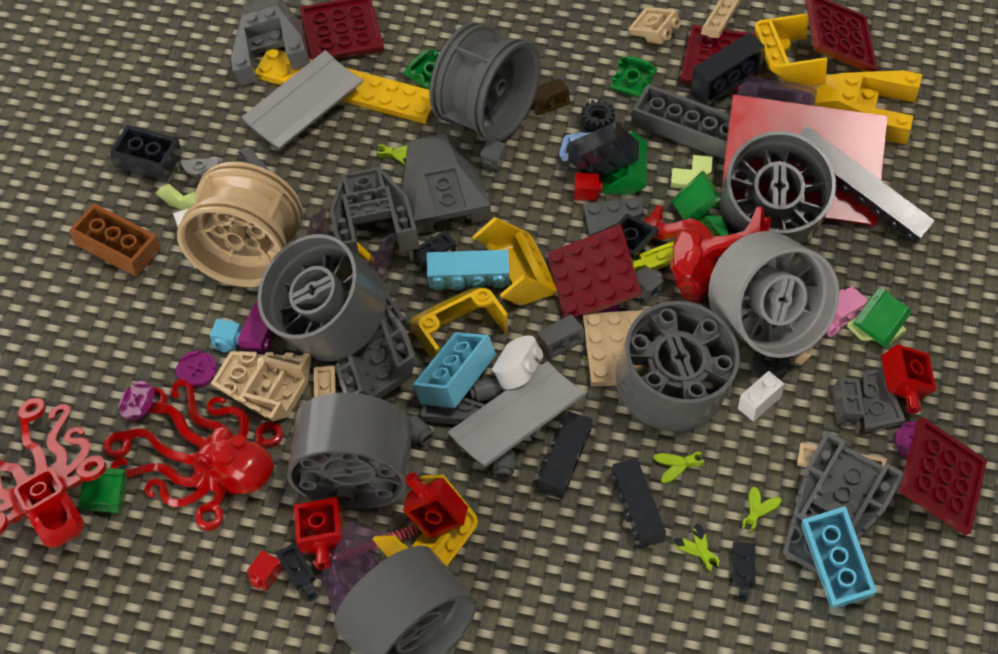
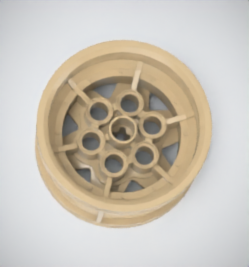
[177,162,303,287]

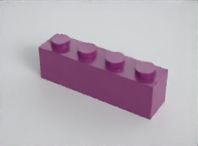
[237,297,274,355]

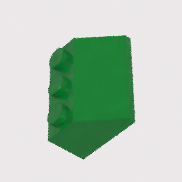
[602,130,647,194]

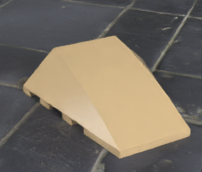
[211,351,311,421]

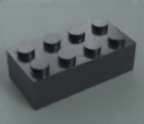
[690,33,765,105]

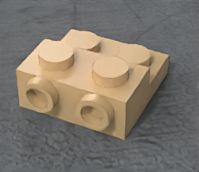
[628,7,680,44]

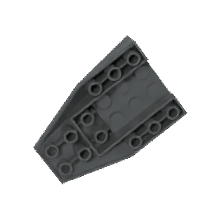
[402,133,491,235]

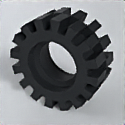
[581,99,615,133]

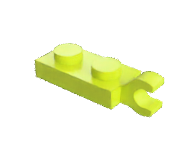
[633,241,674,272]

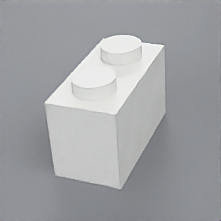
[738,371,784,422]

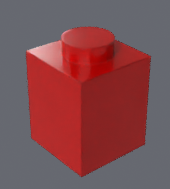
[574,173,602,201]
[247,550,283,591]

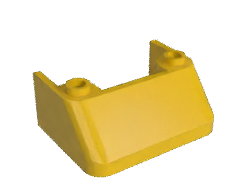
[755,13,827,88]
[472,217,557,306]
[410,288,508,360]
[373,474,478,566]

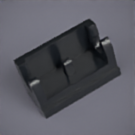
[412,231,457,271]

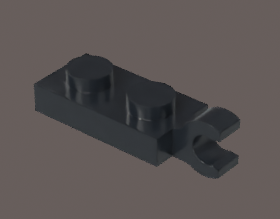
[275,542,318,601]
[732,542,755,601]

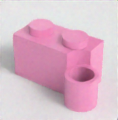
[826,286,867,337]

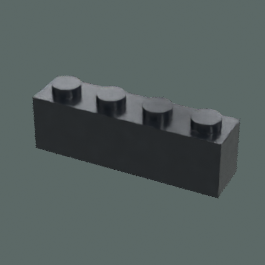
[536,411,593,499]
[609,458,666,548]

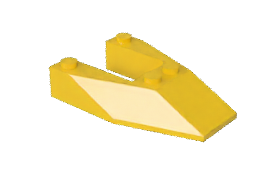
[798,70,922,145]

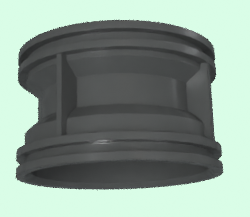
[429,22,541,142]

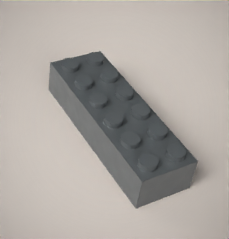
[631,84,730,159]

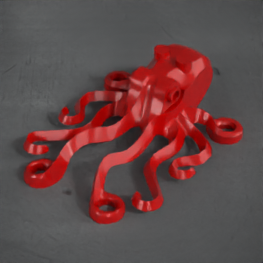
[103,379,283,531]
[0,398,107,549]

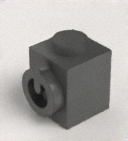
[636,266,664,303]

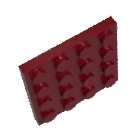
[299,0,384,60]
[805,0,878,72]
[680,25,758,94]
[547,224,643,320]
[899,417,987,535]

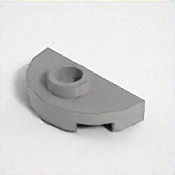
[181,158,220,178]

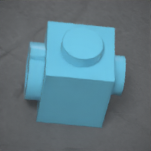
[210,319,241,352]

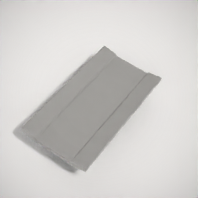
[242,50,363,150]
[448,361,586,467]

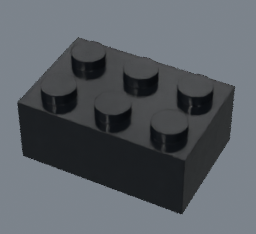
[568,121,639,177]
[110,125,182,182]

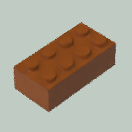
[69,203,161,277]

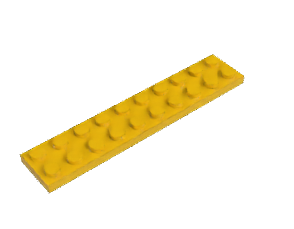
[256,49,433,124]

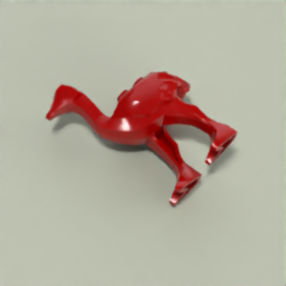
[643,205,771,304]

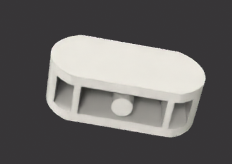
[492,336,543,390]

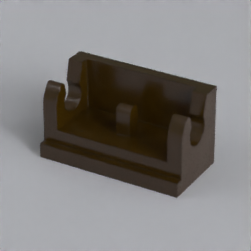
[531,78,570,116]

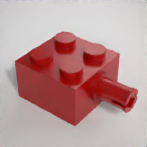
[881,344,937,414]
[403,472,468,540]
[294,497,346,569]

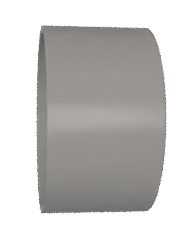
[709,231,839,358]

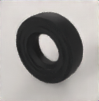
[752,351,790,379]

